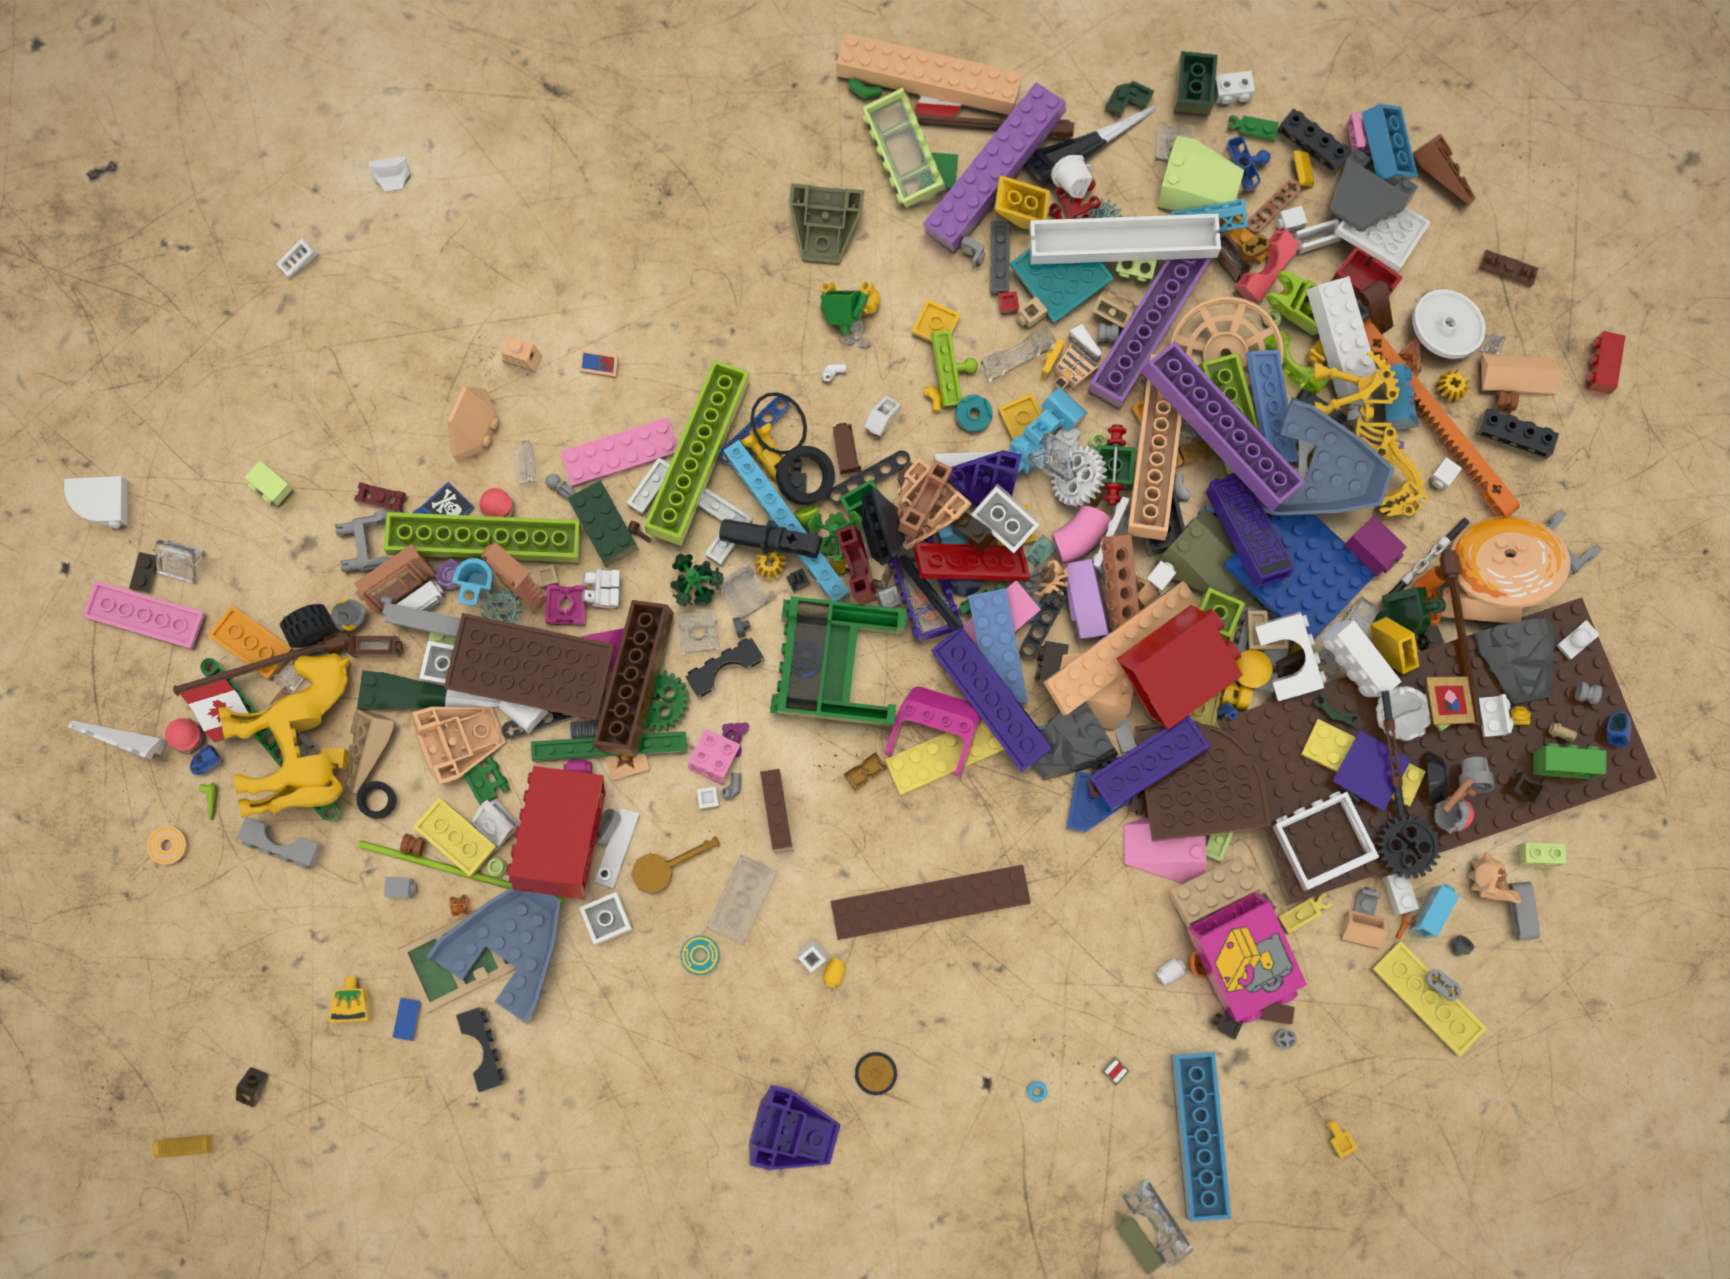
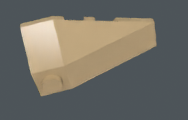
[345,709,394,793]

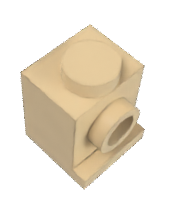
[1017,296,1048,328]

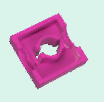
[545,585,587,625]

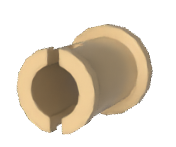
[1549,723,1577,743]

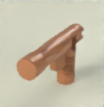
[1442,777,1476,813]

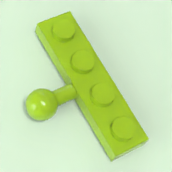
[931,330,978,407]

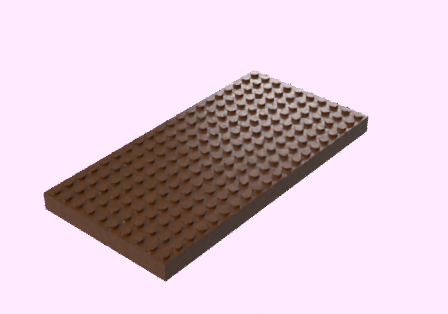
[1218,597,1657,906]

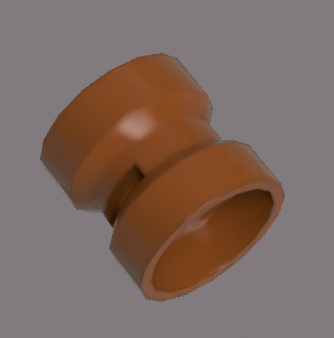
[1494,390,1519,411]
[400,833,426,857]

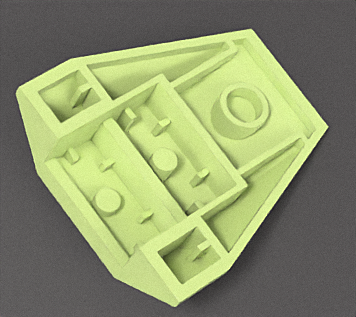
[1157,135,1244,211]

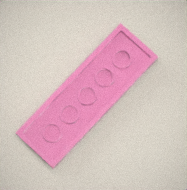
[561,417,678,488]
[82,581,205,649]

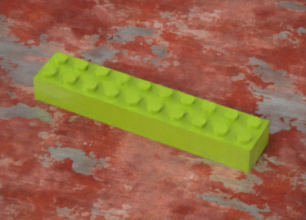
[644,360,750,546]
[384,512,581,563]

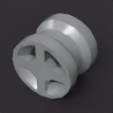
[1274,1029,1297,1049]

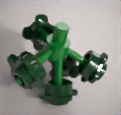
[670,553,724,607]

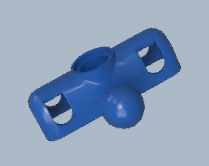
[1226,136,1271,191]

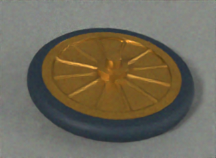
[855,1052,897,1095]

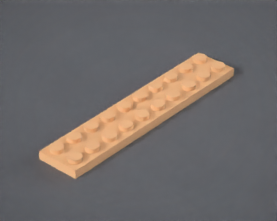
[1043,581,1200,716]

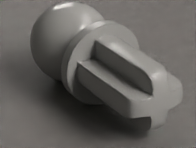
[545,474,577,498]

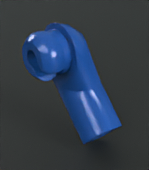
[1217,702,1237,719]

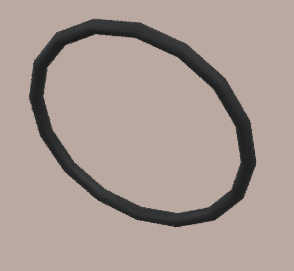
[750,392,807,455]

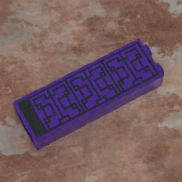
[1205,474,1295,588]

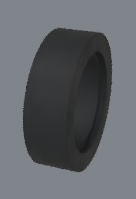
[776,446,835,505]

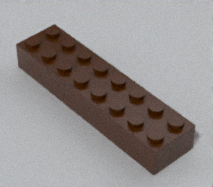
[593,600,674,757]

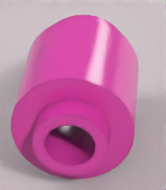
[563,760,592,773]

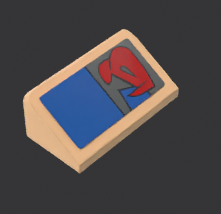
[579,350,619,377]

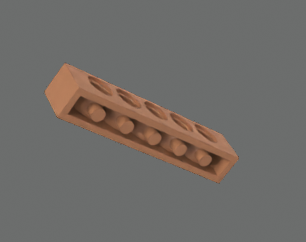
[1101,534,1139,632]

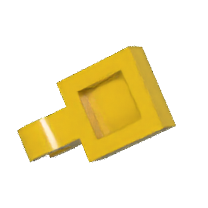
[1326,1120,1358,1158]

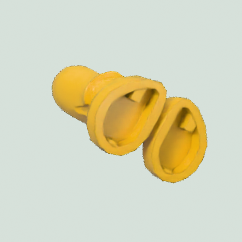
[740,423,791,481]

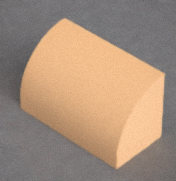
[1342,910,1388,949]

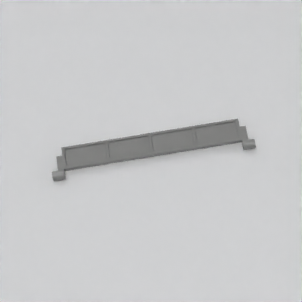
[381,595,541,637]

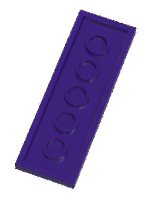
[1089,715,1210,811]

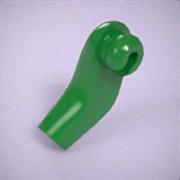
[848,78,882,99]

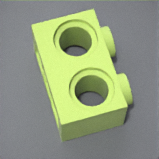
[1115,260,1157,282]
[1518,842,1566,866]

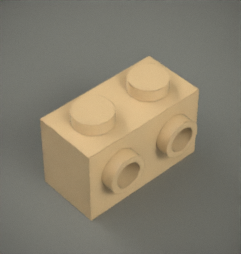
[1092,289,1138,328]

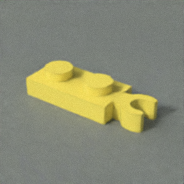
[1277,894,1332,934]

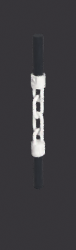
[1381,518,1469,603]

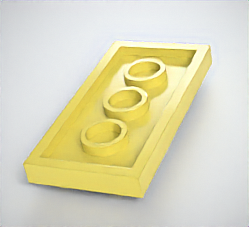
[413,798,498,877]

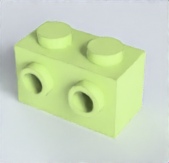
[245,461,293,506]

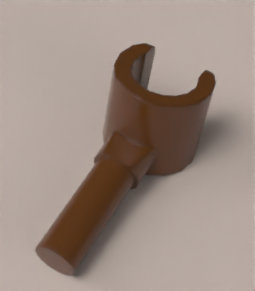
[628,520,651,542]

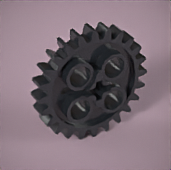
[1375,814,1442,879]

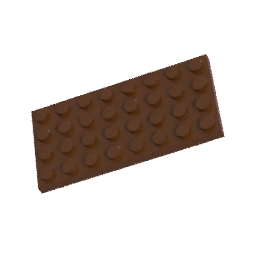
[444,613,615,721]

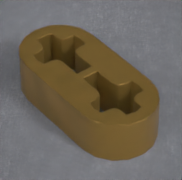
[1238,235,1270,261]

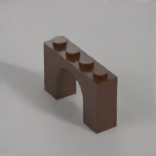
[760,769,794,854]

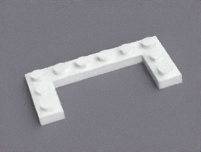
[627,458,753,565]

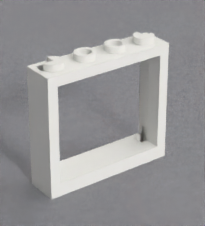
[1272,791,1379,891]

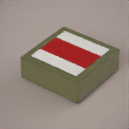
[1101,1057,1130,1086]

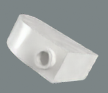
[64,476,128,528]

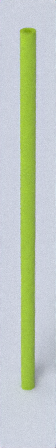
[358,840,566,904]

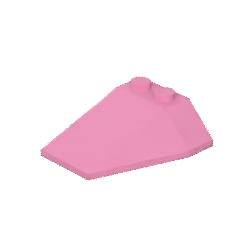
[1124,817,1206,884]

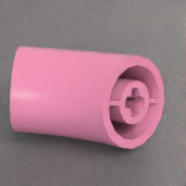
[1051,506,1111,565]

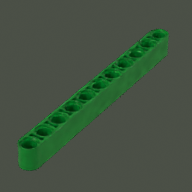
[200,658,342,822]

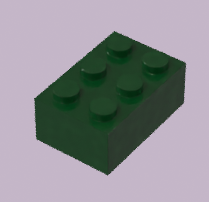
[1174,51,1218,115]

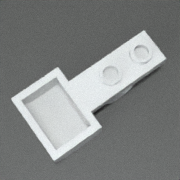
[499,701,548,734]

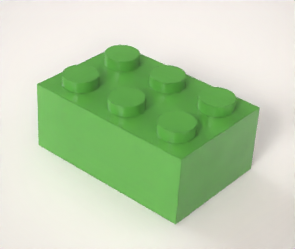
[1533,743,1606,779]

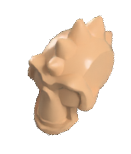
[1467,852,1521,904]

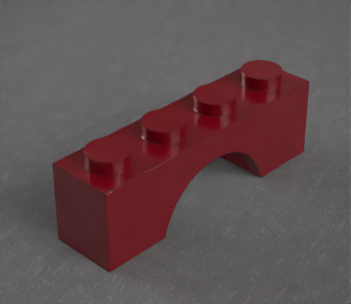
[836,524,878,606]

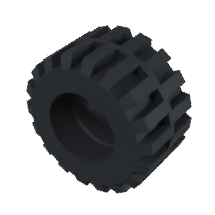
[280,604,335,648]

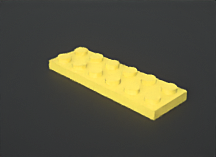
[885,718,1005,796]
[1301,719,1426,807]
[1372,941,1487,1057]

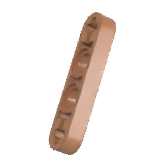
[1245,180,1301,235]

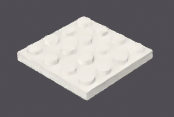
[1335,207,1431,272]

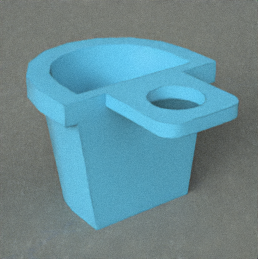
[452,558,493,606]

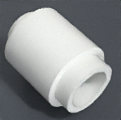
[1155,958,1186,986]

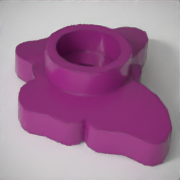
[722,722,750,758]

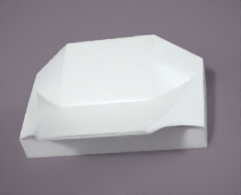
[369,156,410,192]

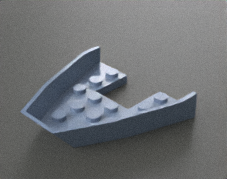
[1258,397,1394,515]
[426,887,561,1024]

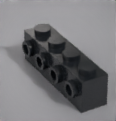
[1277,108,1352,175]
[1475,409,1559,459]

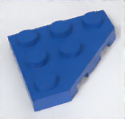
[1066,771,1132,832]

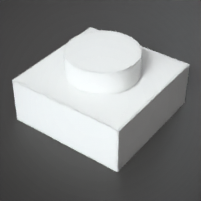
[876,585,901,608]
[697,786,719,809]

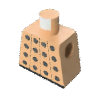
[502,336,542,372]

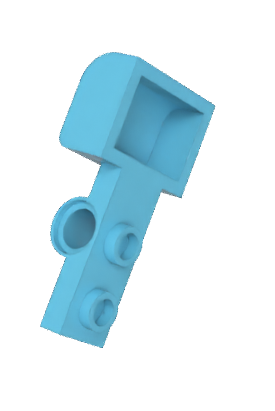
[1023,387,1088,445]

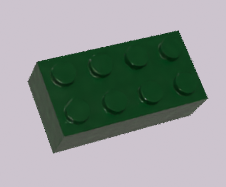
[567,480,639,567]

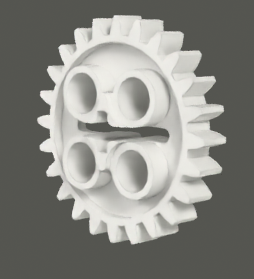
[1051,445,1107,507]

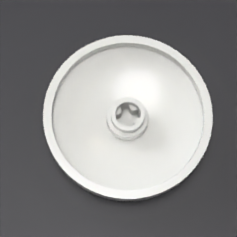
[1412,289,1486,359]

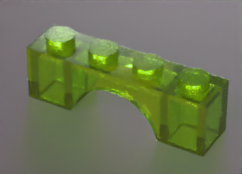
[1263,326,1331,395]

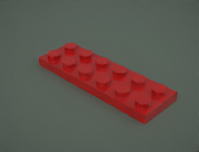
[913,543,1030,581]

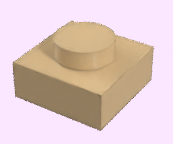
[535,564,559,588]

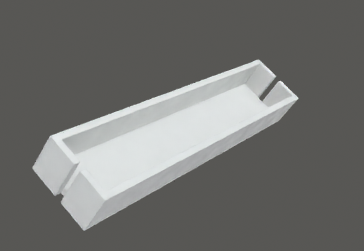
[1029,214,1221,264]

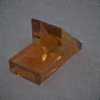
[1398,336,1421,377]

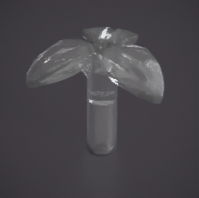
[839,318,871,349]

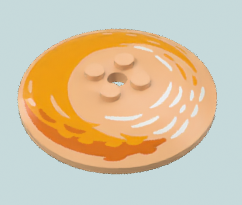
[1451,516,1570,608]

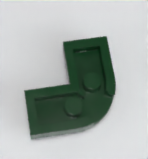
[1105,81,1154,116]

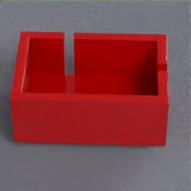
[1331,246,1403,300]

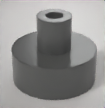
[732,616,751,637]
[1453,935,1475,956]

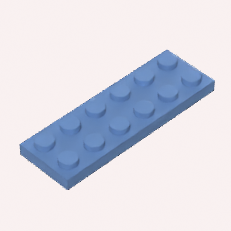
[1246,350,1298,463]
[968,588,1028,704]

